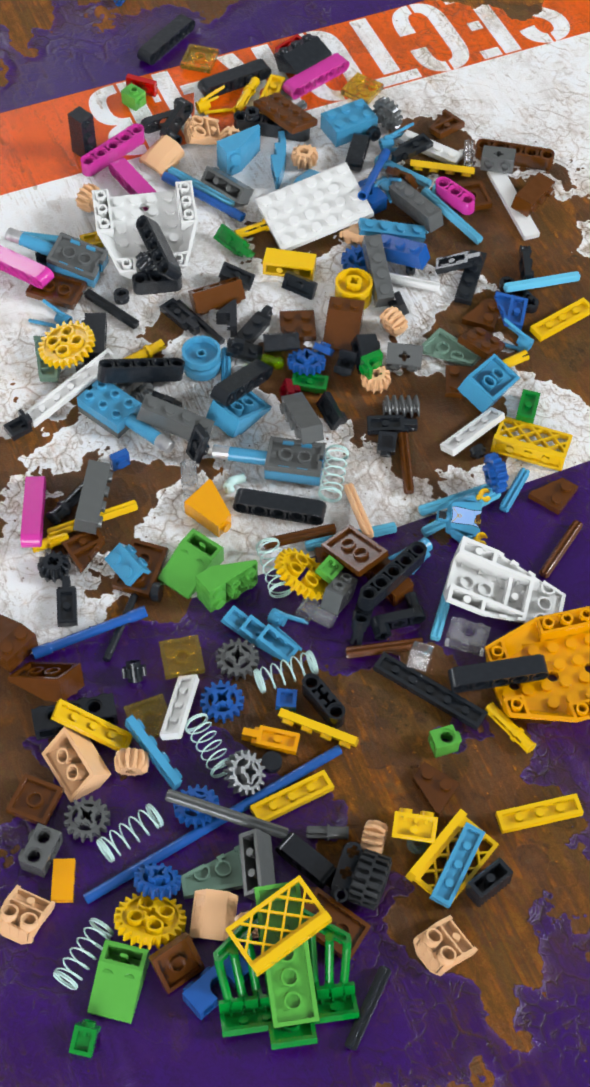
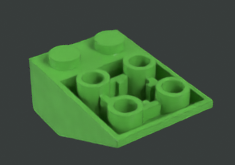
[158,528,224,599]
[196,560,258,613]
[87,939,150,1024]

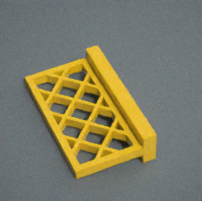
[490,416,573,471]
[405,809,499,909]
[225,875,332,977]

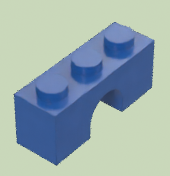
[182,955,250,1020]

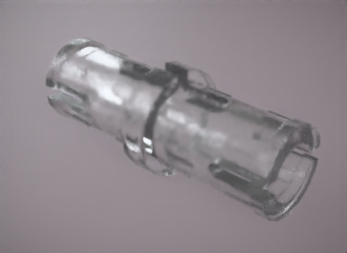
[462,139,475,167]

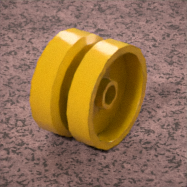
[335,268,373,309]

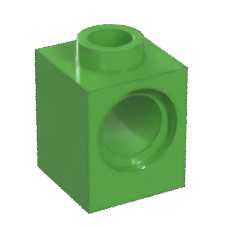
[428,724,462,758]

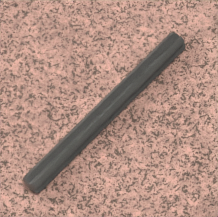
[165,789,289,840]

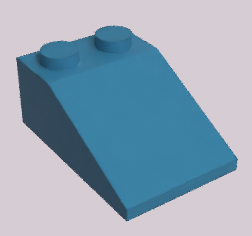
[216,124,260,176]
[457,354,520,413]
[206,391,272,438]

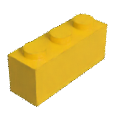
[263,247,317,281]

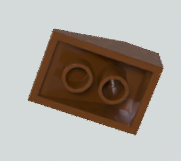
[323,296,365,351]
[0,614,38,673]
[7,661,85,703]

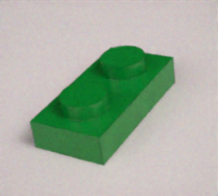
[292,372,329,394]
[516,389,541,424]

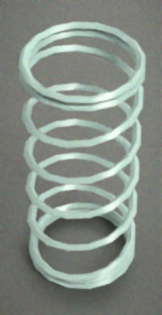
[318,444,349,502]
[256,537,292,598]
[253,650,319,694]
[185,713,230,778]
[96,803,164,863]
[53,918,114,990]

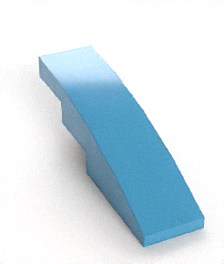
[271,131,286,189]
[220,605,300,663]

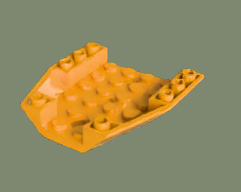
[484,606,590,723]

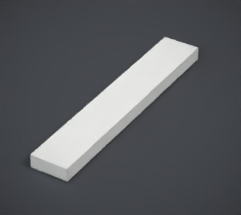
[487,171,540,241]
[24,348,118,428]

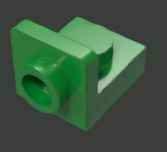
[359,349,383,380]
[69,1019,101,1058]

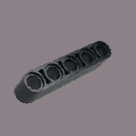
[137,14,195,65]
[197,59,272,99]
[234,111,310,142]
[136,215,181,281]
[97,358,185,383]
[210,359,273,407]
[233,488,327,525]
[357,541,427,611]
[447,654,549,693]

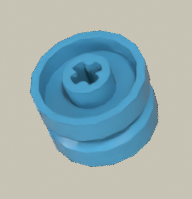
[182,335,221,382]

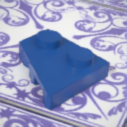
[494,291,528,330]

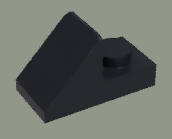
[216,299,237,338]

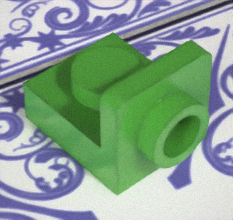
[314,555,344,584]

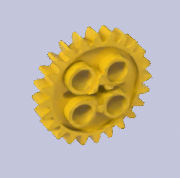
[38,320,96,369]
[274,548,329,601]
[114,892,187,950]

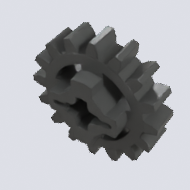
[373,96,403,131]
[216,638,259,681]
[223,750,266,797]
[64,796,111,843]

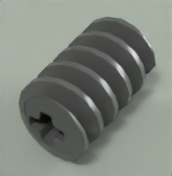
[382,395,420,418]

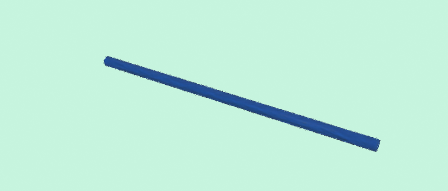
[83,745,343,904]

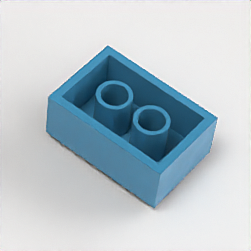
[320,98,378,147]

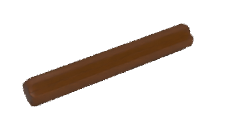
[398,432,414,495]
[539,520,583,579]
[263,523,336,549]
[345,637,424,659]

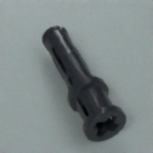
[46,481,84,525]

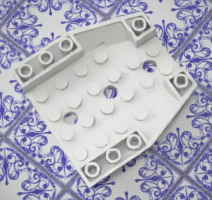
[91,180,198,280]

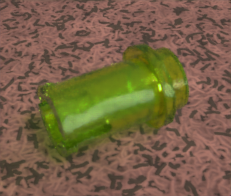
[261,353,284,370]

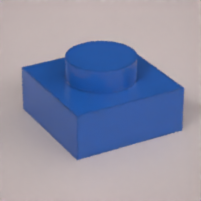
[313,341,335,356]
[109,448,130,471]
[275,688,298,711]

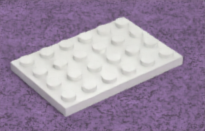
[255,162,374,251]

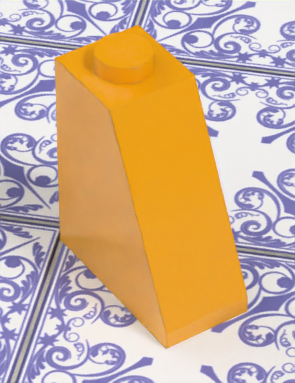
[184,479,231,537]

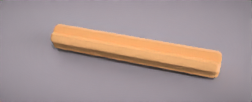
[344,483,374,539]

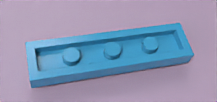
[358,218,426,243]
[125,715,182,790]
[429,822,486,909]

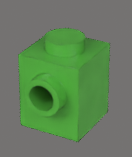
[121,83,146,111]

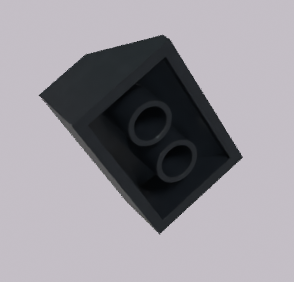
[274,34,332,75]

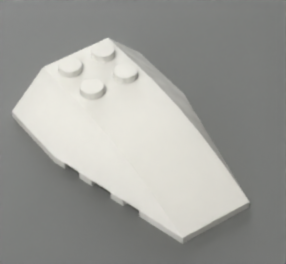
[443,536,566,623]

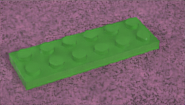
[254,882,320,1028]

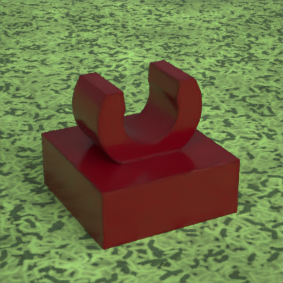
[279,378,301,401]

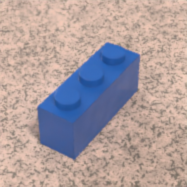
[381,233,430,270]

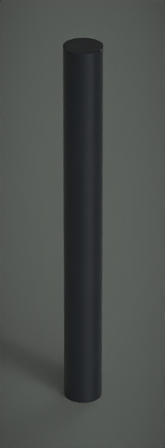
[177,299,225,345]
[103,593,138,662]

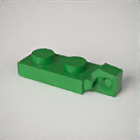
[213,224,256,259]

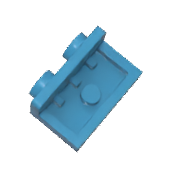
[104,543,151,587]

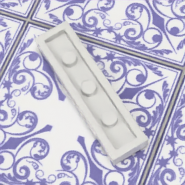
[399,130,463,165]
[440,407,505,456]
[159,674,199,740]

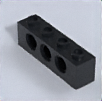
[31,693,118,740]

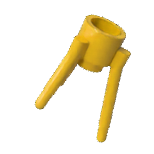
[195,85,233,115]

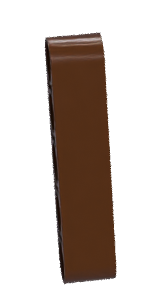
[475,139,555,171]

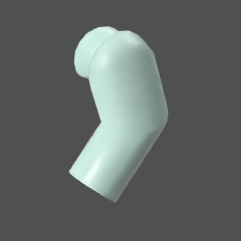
[223,473,246,494]

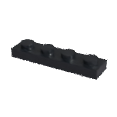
[454,249,487,306]

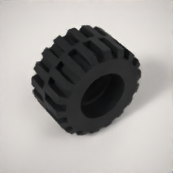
[348,849,392,910]

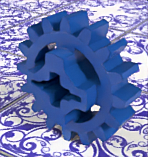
[341,244,367,272]
[287,348,326,376]
[482,452,509,494]
[200,680,244,724]
[173,784,219,829]
[133,862,181,900]

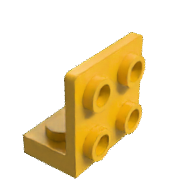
[391,808,438,844]

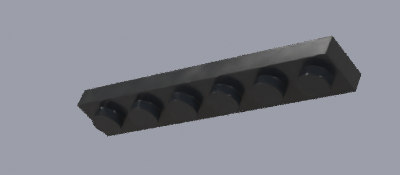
[373,652,488,731]

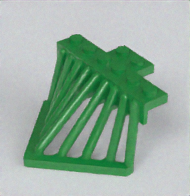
[213,909,359,1050]

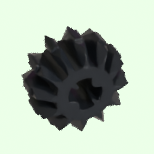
[37,550,71,583]

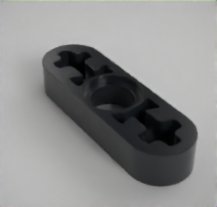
[140,109,178,134]
[499,276,539,313]

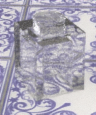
[406,641,434,672]

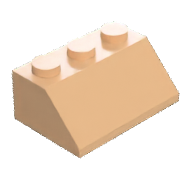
[41,726,111,802]

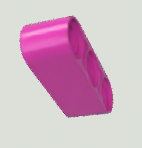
[435,176,475,215]

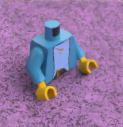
[436,488,491,545]

